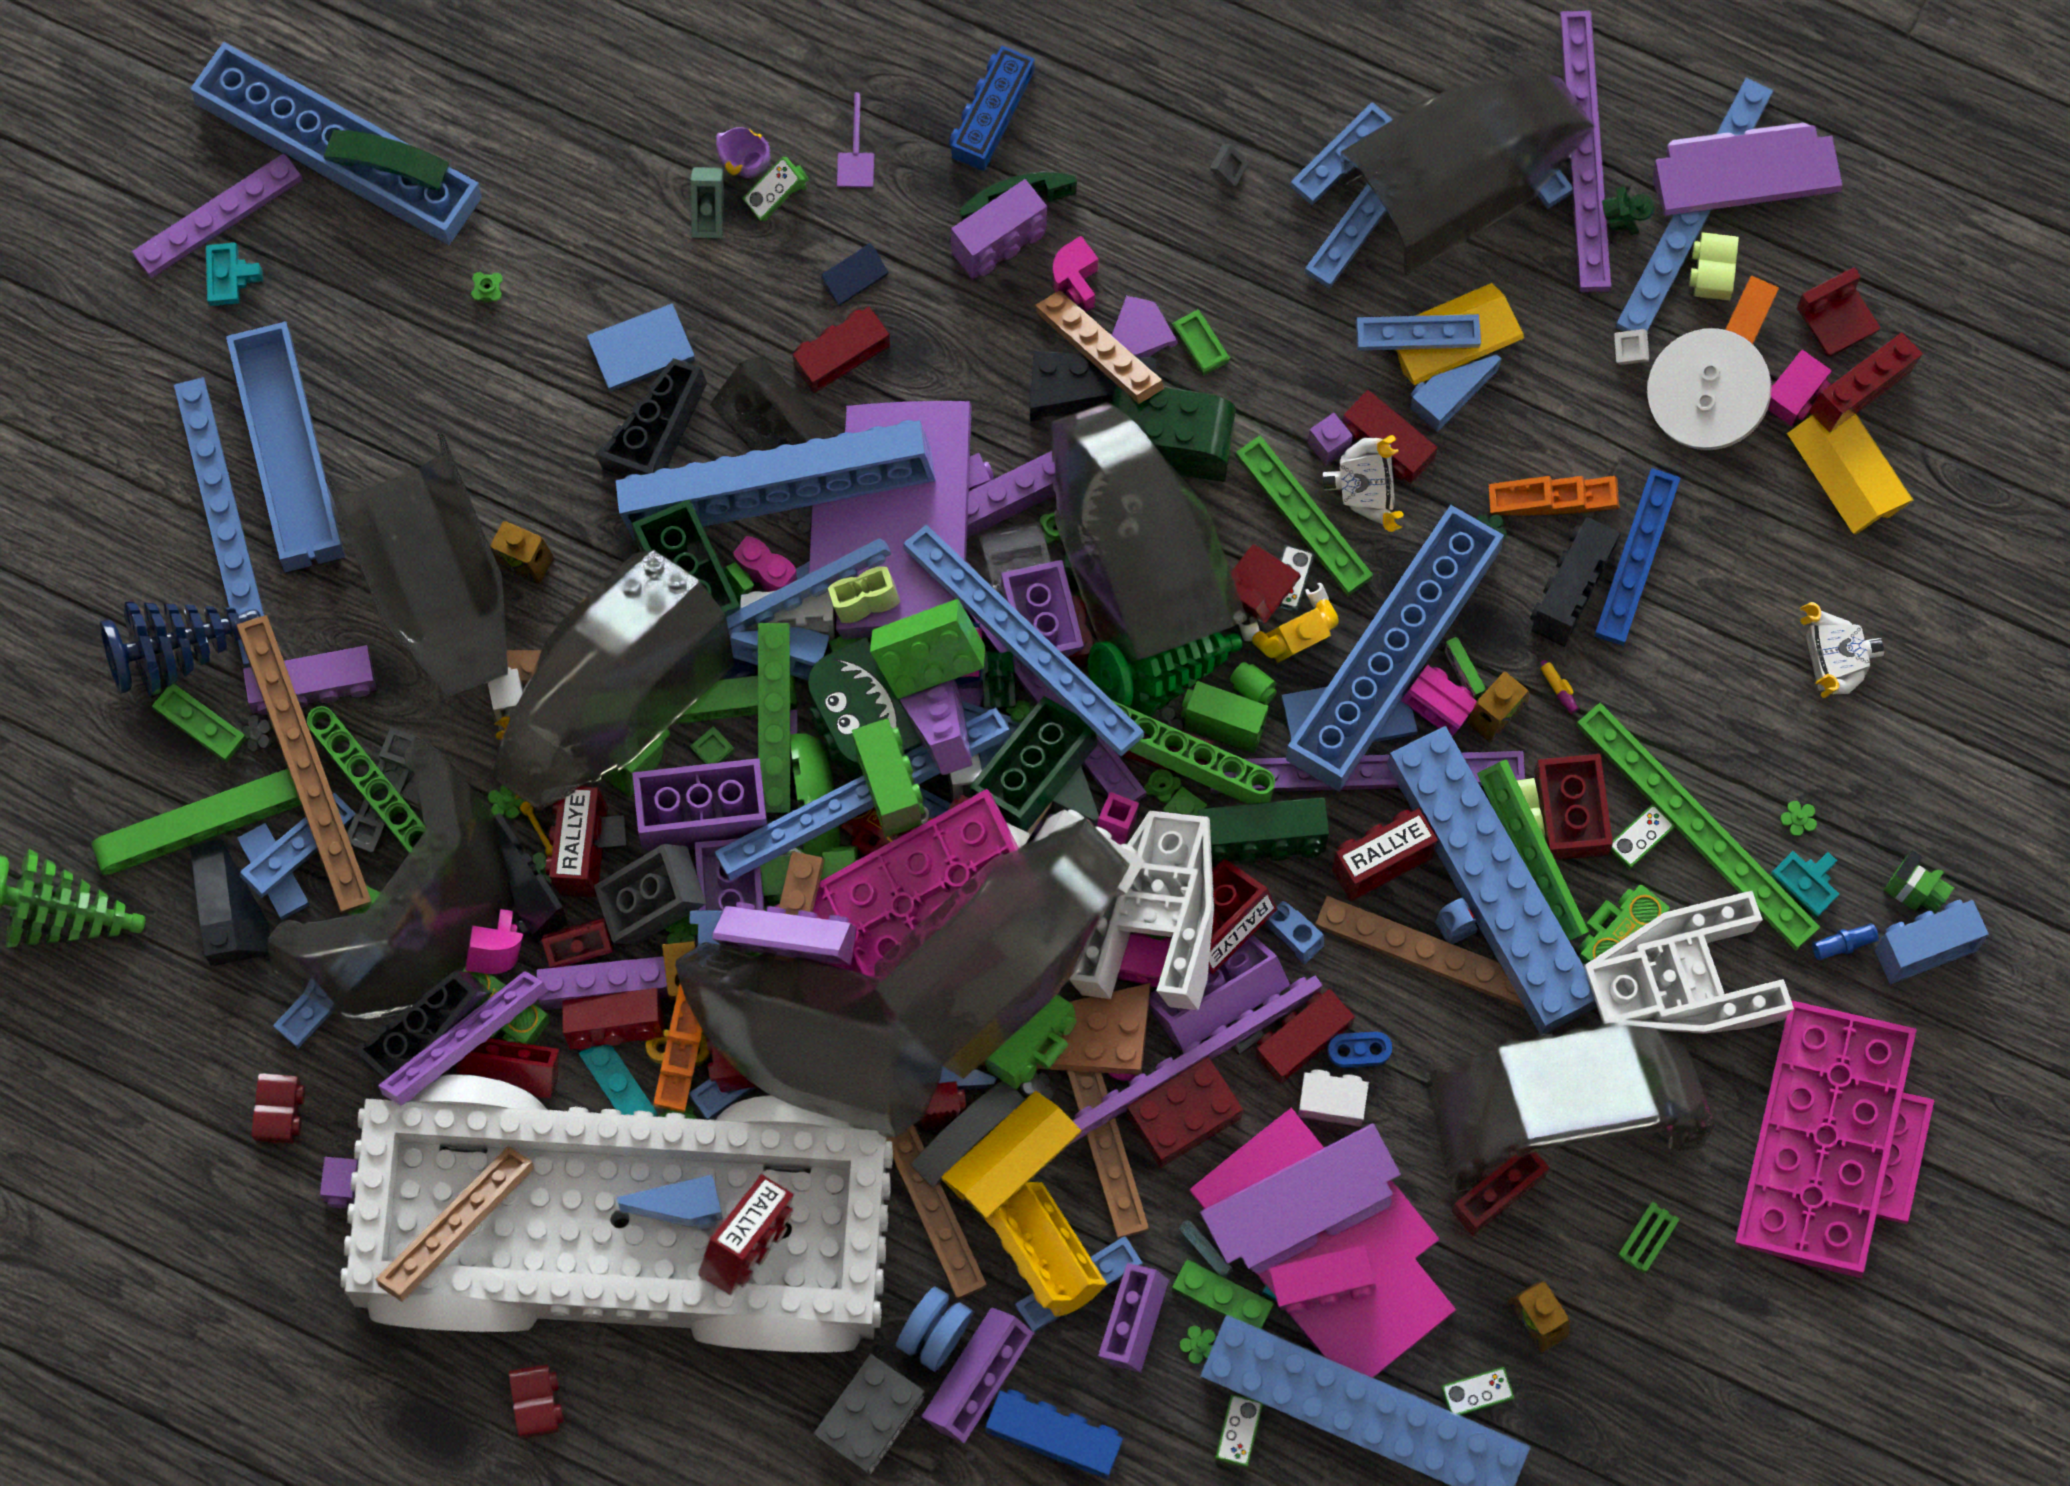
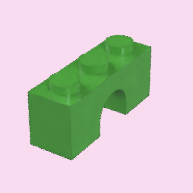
[760,845,859,900]

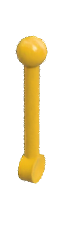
[522,803,553,857]

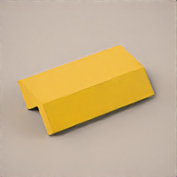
[1395,283,1524,386]
[1787,414,1914,534]
[941,1091,1081,1220]

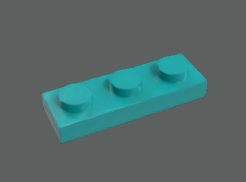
[579,1045,658,1117]

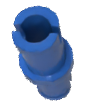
[1812,923,1879,960]

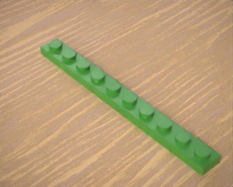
[1576,703,1820,951]

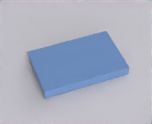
[587,304,695,392]

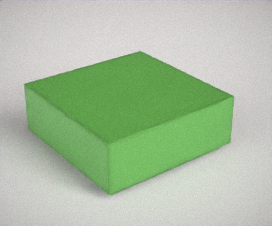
[690,726,735,764]

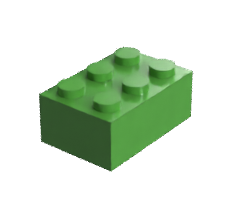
[870,599,985,699]
[852,718,925,838]

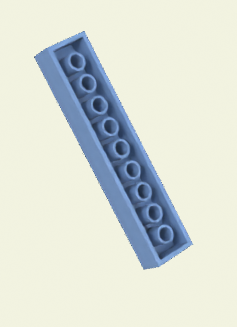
[190,42,482,245]
[616,420,936,540]
[1286,505,1504,792]
[1387,726,1597,1035]
[1200,1315,1530,1486]

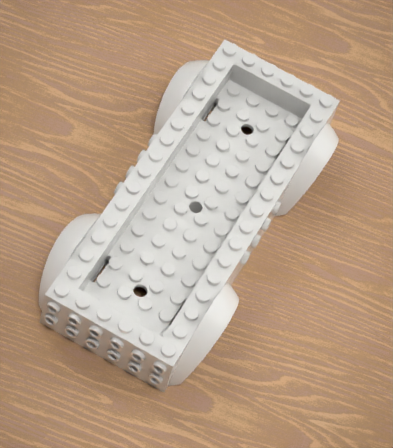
[341,1075,893,1352]

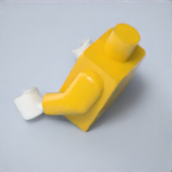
[1239,583,1339,663]

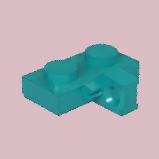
[206,242,263,306]
[1770,851,1839,919]

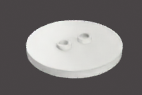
[1647,329,1772,450]

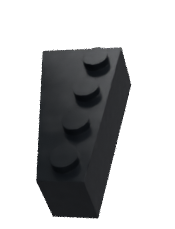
[1030,351,1156,422]
[595,358,707,477]
[1530,517,1620,647]
[354,970,492,1079]

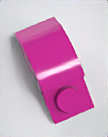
[1052,236,1098,312]
[1097,792,1139,845]
[465,909,523,974]

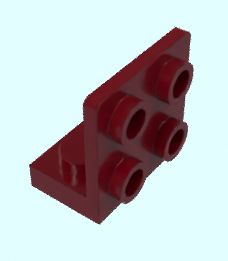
[1797,267,1880,357]
[1208,544,1301,624]

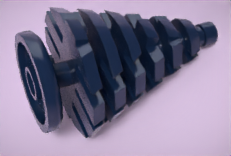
[99,602,261,698]

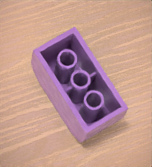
[632,758,767,851]

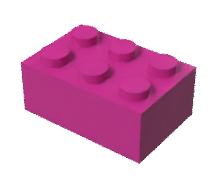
[1270,1245,1377,1314]

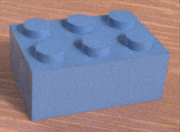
[1875,900,1989,984]

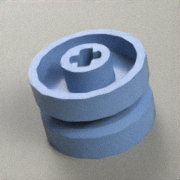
[896,1286,973,1372]

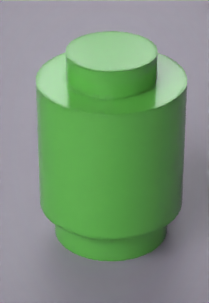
[1230,662,1277,705]

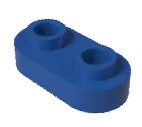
[1328,1032,1392,1068]

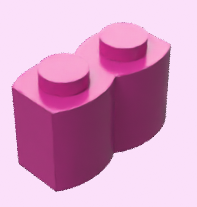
[733,536,797,592]

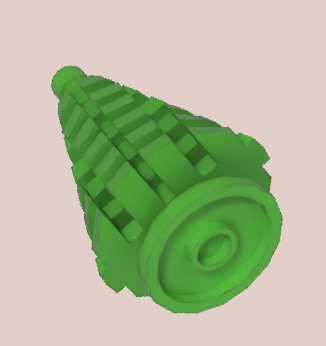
[0,848,146,948]

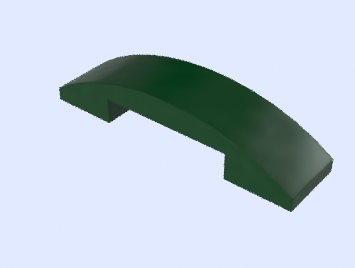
[323,130,449,191]
[960,172,1077,222]

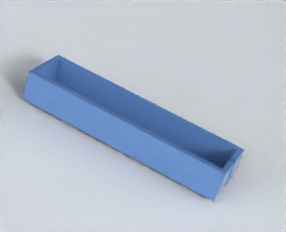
[226,322,345,572]

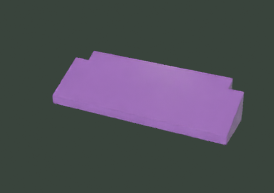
[1653,123,1842,216]
[1200,1123,1401,1273]

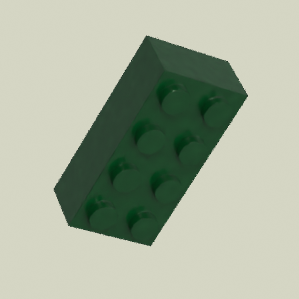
[969,696,1097,832]
[1197,797,1329,867]

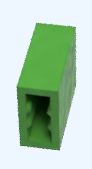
[1181,681,1268,753]

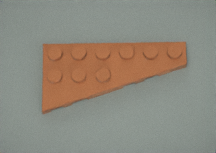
[950,983,1151,1075]

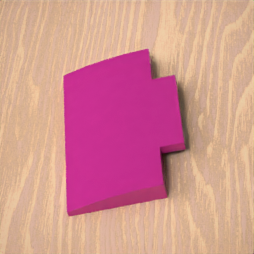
[775,789,1046,1026]
[1735,1000,1934,1278]
[1189,1108,1456,1378]

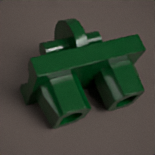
[1602,186,1655,235]
[982,651,1016,709]

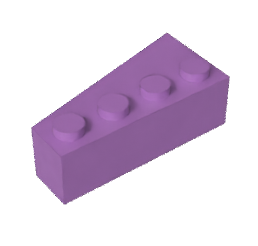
[899,679,973,775]

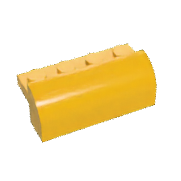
[986,1182,1107,1317]

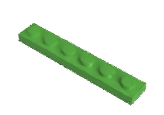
[1235,435,1373,596]
[758,623,790,813]
[1477,759,1589,941]

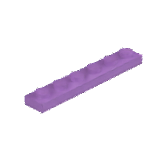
[132,153,302,279]
[378,971,548,1106]

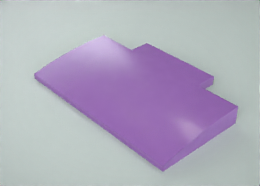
[809,401,972,640]

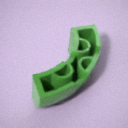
[790,734,841,857]

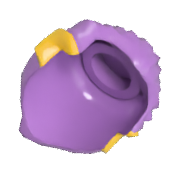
[716,127,771,178]

